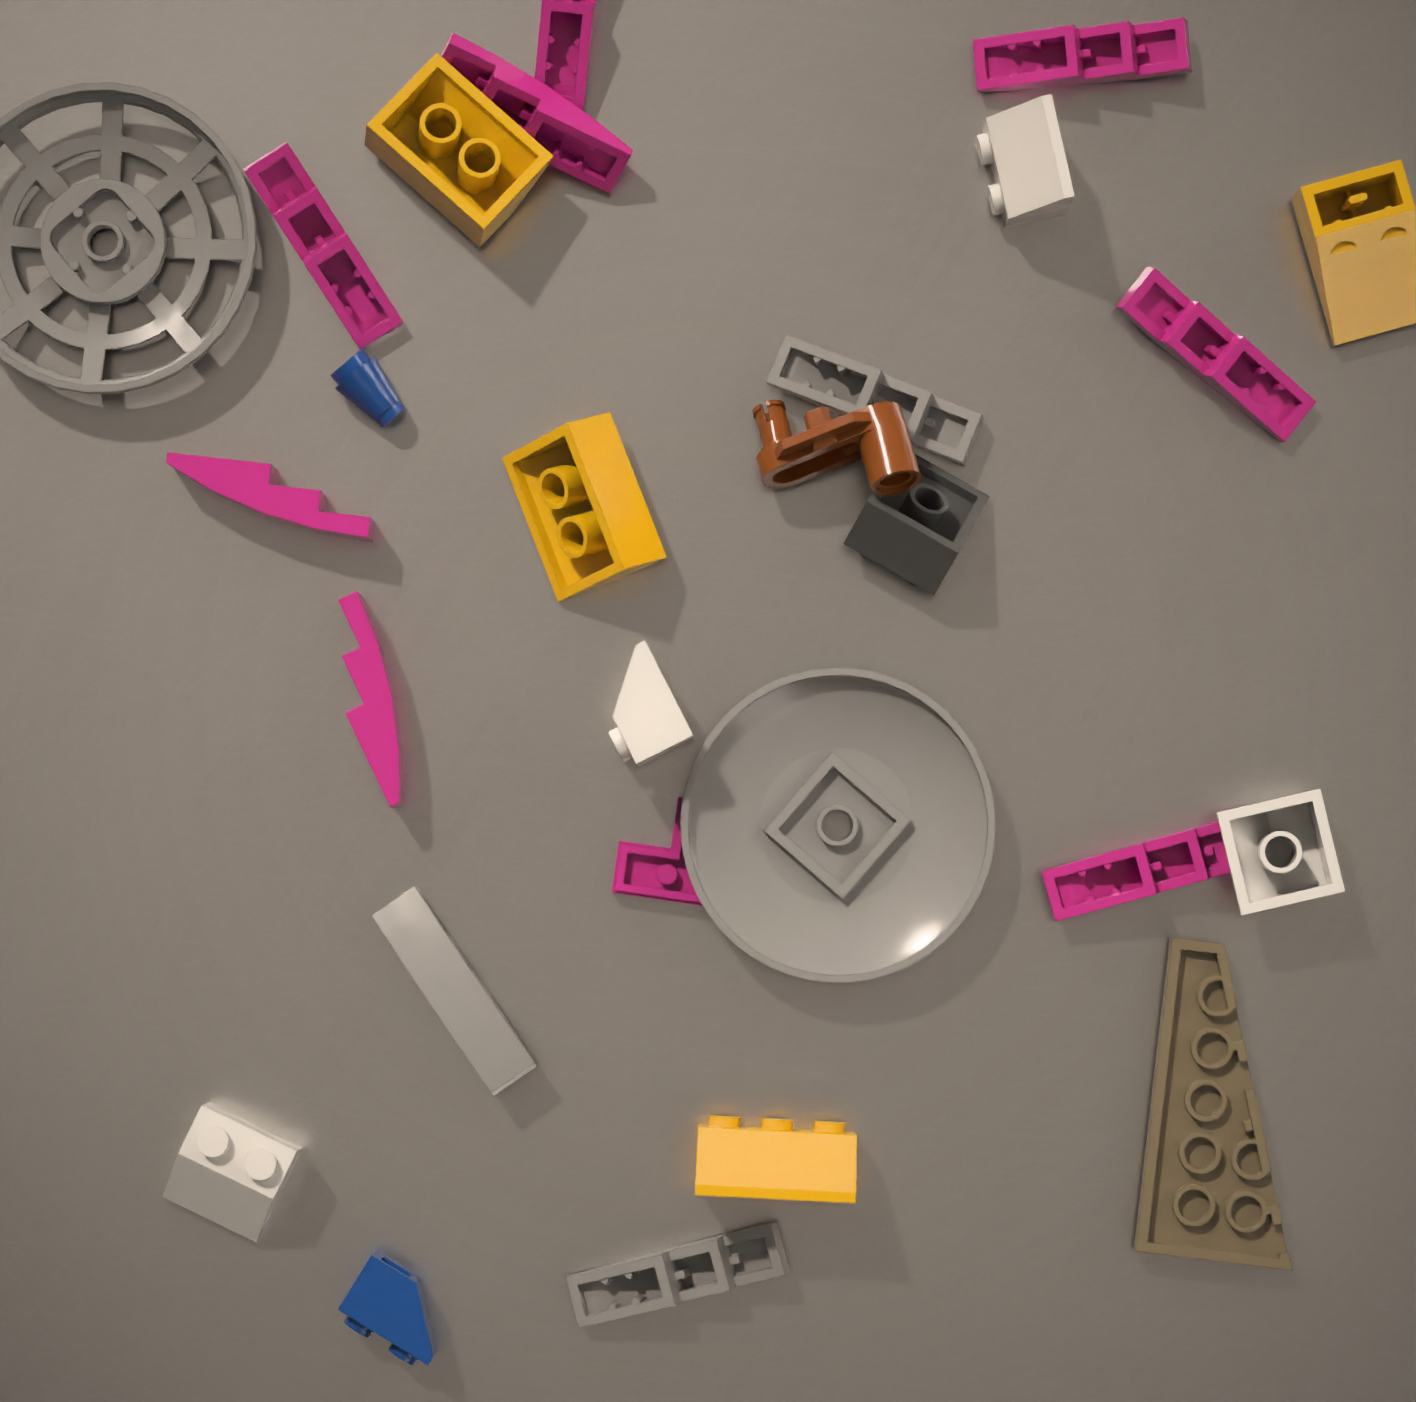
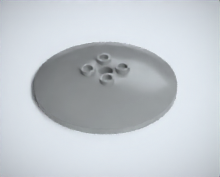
[681,668,996,983]

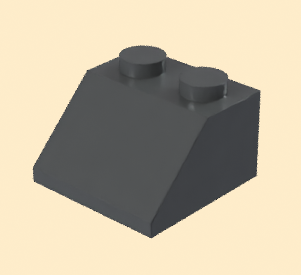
[843,454,990,595]

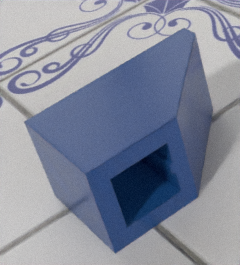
[338,1250,437,1366]

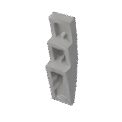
[766,334,984,466]
[372,886,537,1096]
[565,1221,790,1328]

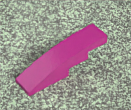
[535,0,597,109]
[973,17,1192,92]
[441,33,632,193]
[243,142,403,349]
[1115,267,1316,442]
[166,452,375,543]
[338,591,404,808]
[1041,822,1230,922]

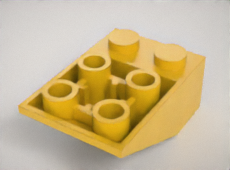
[1291,159,1416,346]

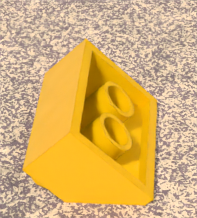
[364,53,553,247]
[502,412,667,602]
[695,1115,857,1203]

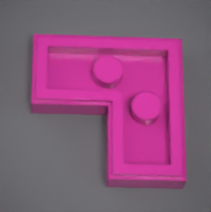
[612,797,703,906]

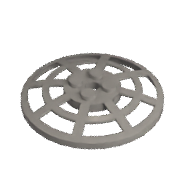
[0,82,257,394]

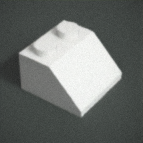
[976,94,1075,228]
[608,641,694,767]
[1216,789,1345,916]
[163,1102,303,1243]

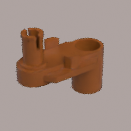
[752,400,922,496]

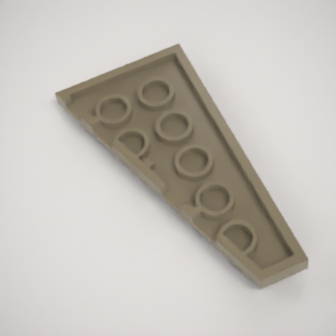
[1134,937,1293,1271]

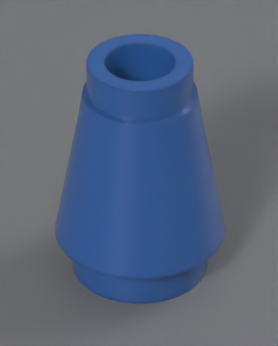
[330,349,405,428]

